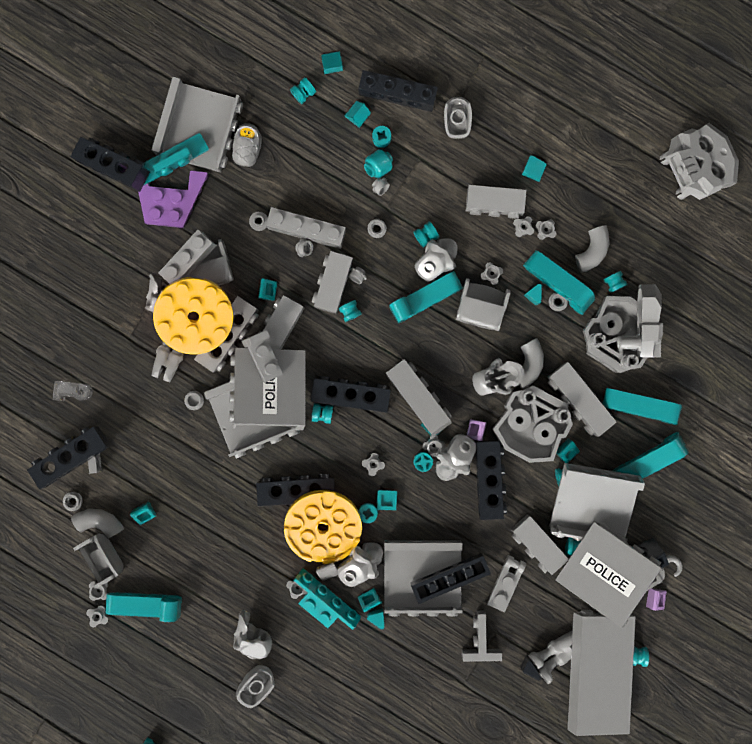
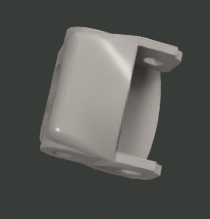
[189,239,234,286]
[456,279,510,331]
[73,533,124,588]

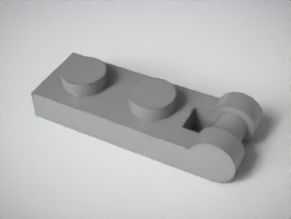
[487,555,526,612]

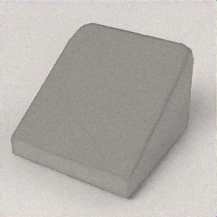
[316,562,338,581]

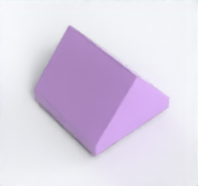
[467,419,487,441]
[646,588,667,611]

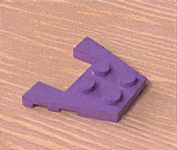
[138,171,208,228]

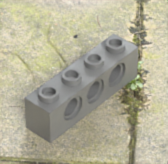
[194,296,259,373]

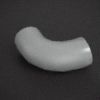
[575,225,610,273]
[518,338,544,390]
[71,509,124,539]

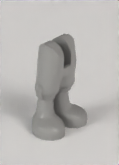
[152,341,183,382]
[528,630,573,684]

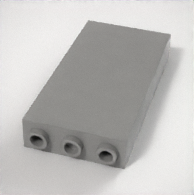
[568,609,635,736]

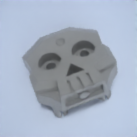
[660,123,739,200]
[617,284,663,357]
[582,296,648,373]
[492,386,573,462]

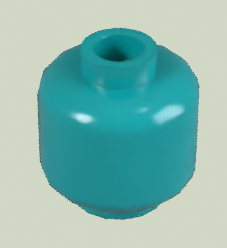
[364,150,393,178]

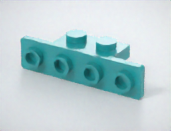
[143,133,209,186]
[294,568,361,629]

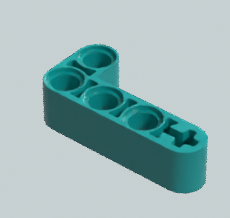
[523,250,595,315]
[389,271,463,324]
[602,388,682,425]
[612,432,689,479]
[106,592,182,622]

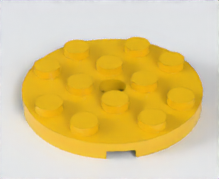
[153,277,233,354]
[284,490,362,564]

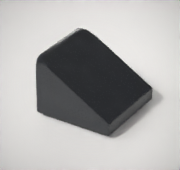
[520,655,541,681]

